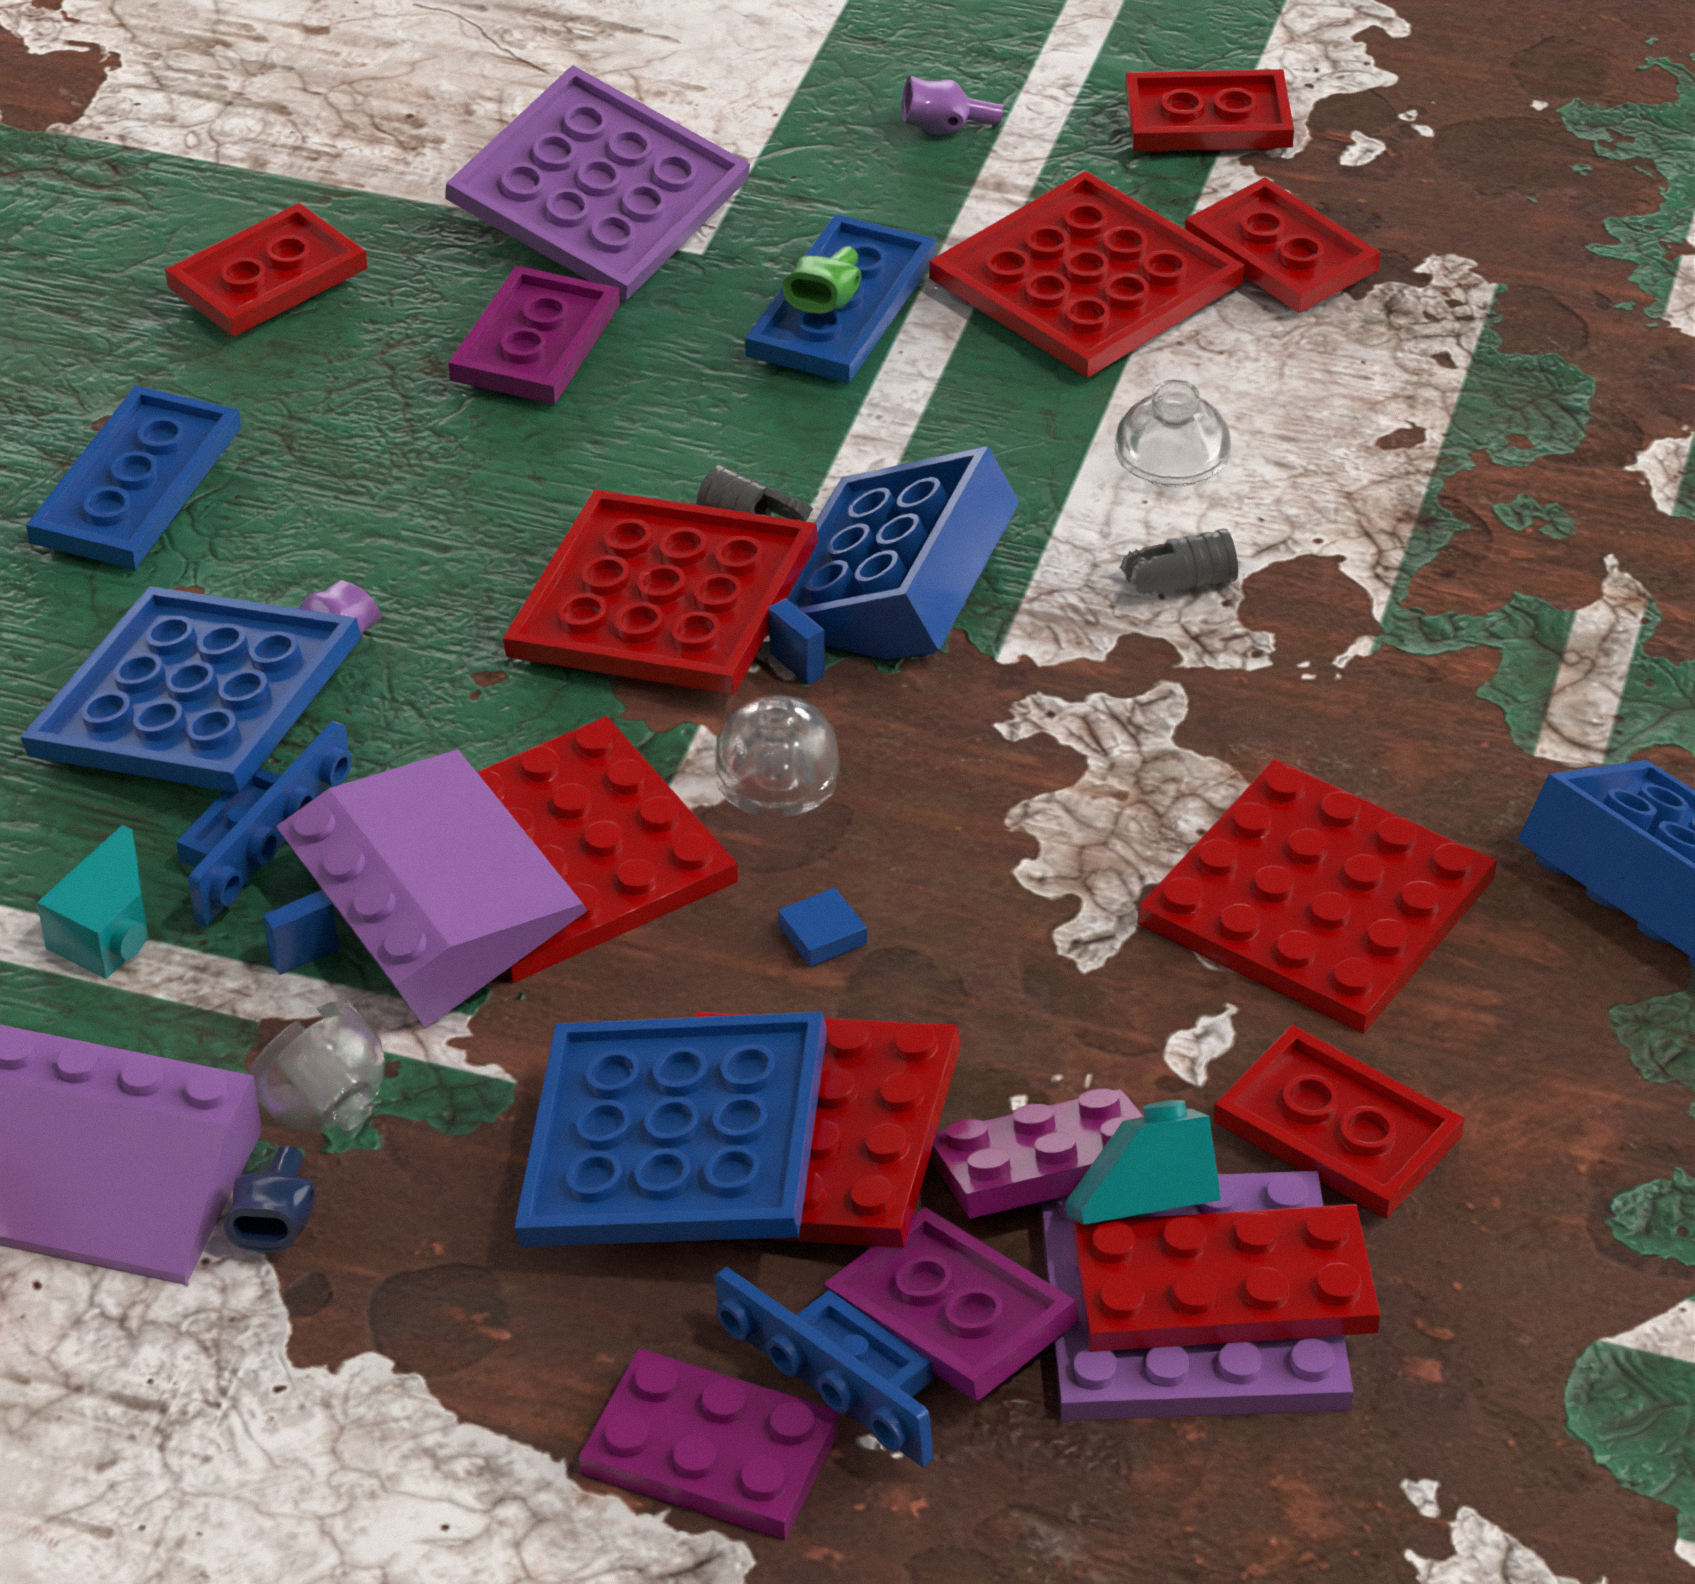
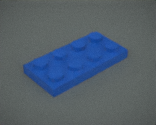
[745,214,937,383]
[26,385,241,570]

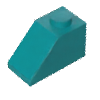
[37,825,149,979]
[1065,1100,1221,1225]

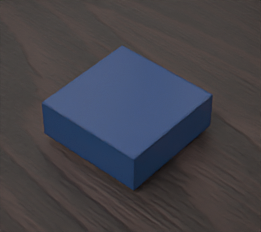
[769,599,825,685]
[778,887,867,967]
[263,890,339,975]

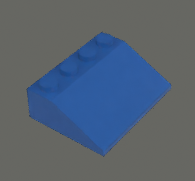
[768,446,1019,660]
[1517,760,1695,968]

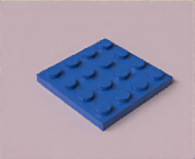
[21,586,362,793]
[514,1011,827,1247]

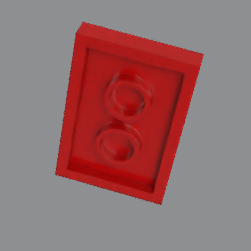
[1125,69,1294,153]
[1185,177,1380,313]
[165,202,368,337]
[1213,1024,1465,1219]

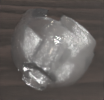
[714,694,840,817]
[248,1000,386,1134]

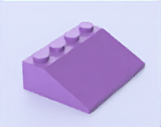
[276,749,587,1029]
[0,1025,262,1285]

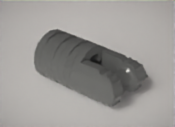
[696,465,814,521]
[1119,528,1238,595]

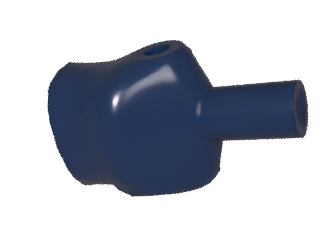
[223,1146,315,1252]

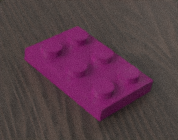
[448,265,620,404]
[929,1089,1143,1219]
[823,1207,1079,1402]
[579,1348,840,1541]

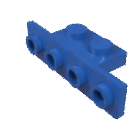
[176,721,352,927]
[714,1267,933,1468]

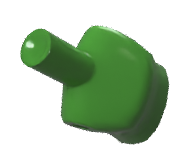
[783,246,861,314]

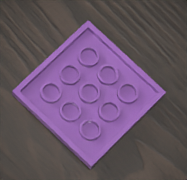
[445,65,750,302]
[1039,1171,1353,1421]

